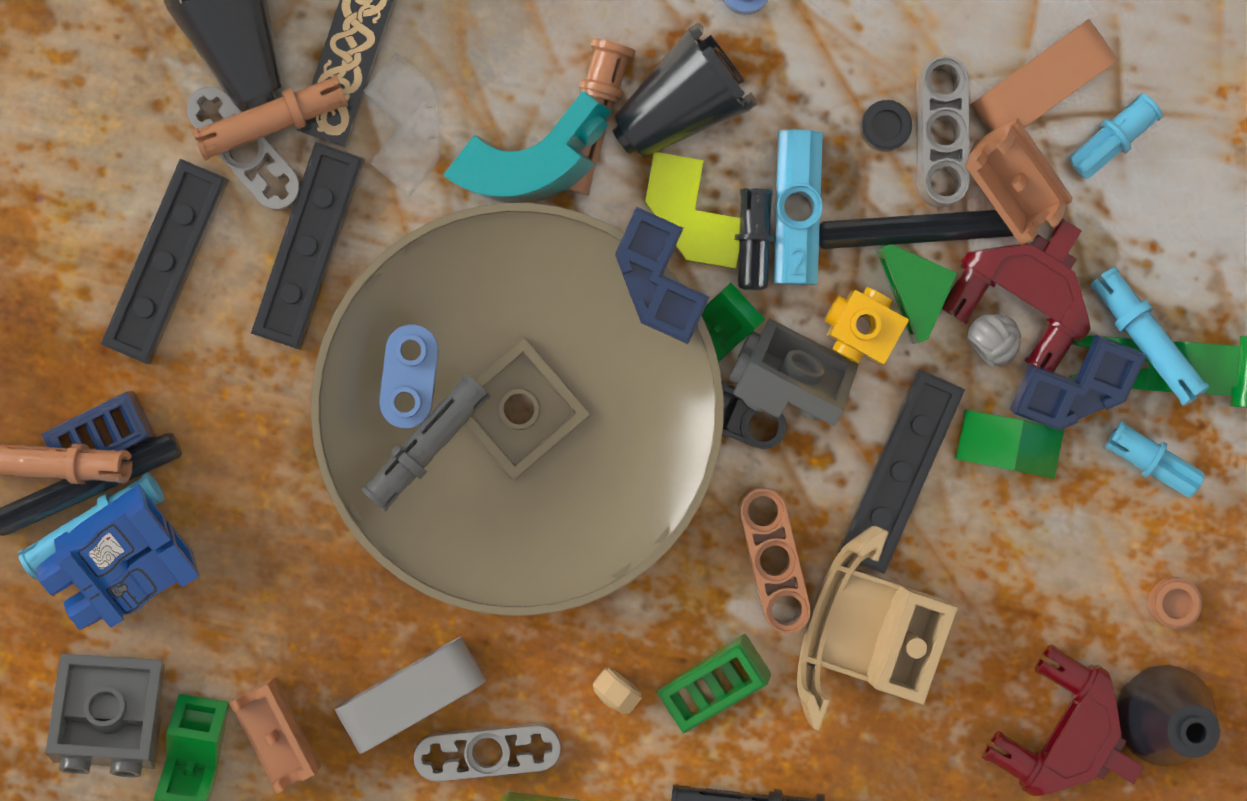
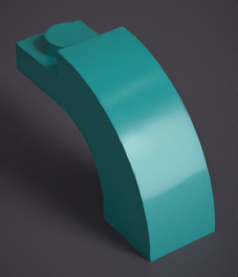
[443,91,612,203]

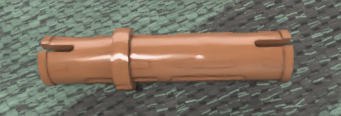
[193,75,349,161]
[0,444,133,485]

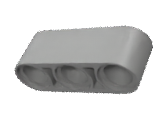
[916,56,970,208]
[334,636,487,754]

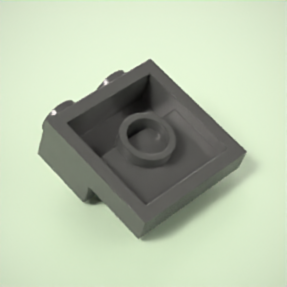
[728,318,859,426]
[45,654,165,778]

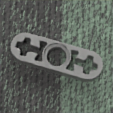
[187,87,301,211]
[414,722,561,781]

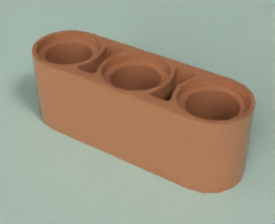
[970,19,1119,132]
[738,487,810,634]

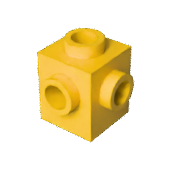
[824,287,909,365]

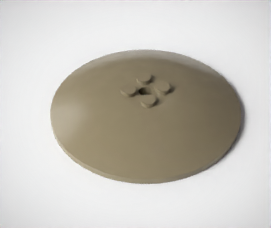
[311,203,724,616]

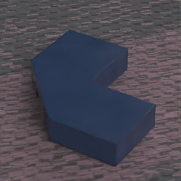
[615,207,710,345]
[1010,334,1146,431]

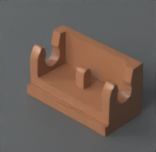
[965,118,1073,245]
[229,677,321,793]

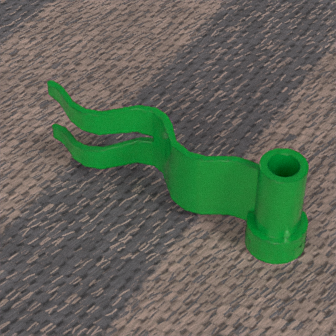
[1069,336,1247,408]

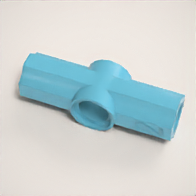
[773,129,823,285]

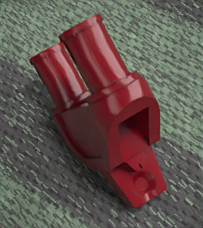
[942,219,1091,372]
[982,644,1144,796]

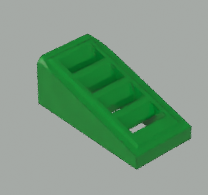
[656,634,771,734]

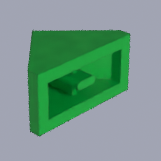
[876,244,957,344]
[955,410,1064,479]

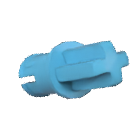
[1069,93,1163,179]
[1104,421,1205,497]

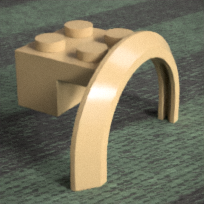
[797,526,958,730]

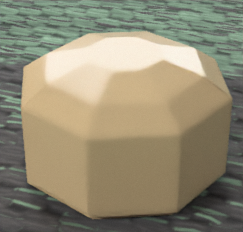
[593,666,642,714]

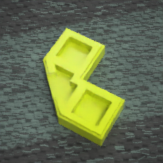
[645,152,740,269]

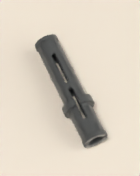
[361,374,491,512]

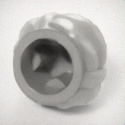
[966,314,1021,368]

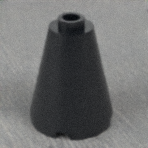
[163,0,282,110]
[612,22,758,157]
[1117,665,1220,766]

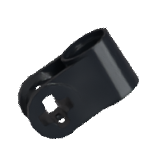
[722,382,787,449]

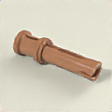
[567,38,636,196]

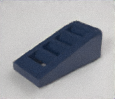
[41,391,156,451]

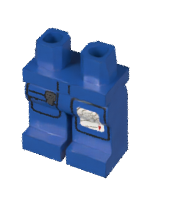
[36,484,200,630]

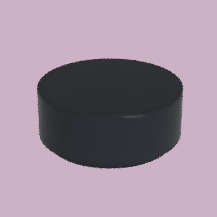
[860,100,912,152]

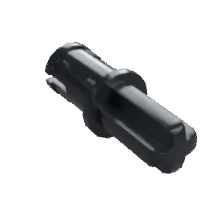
[734,188,775,291]

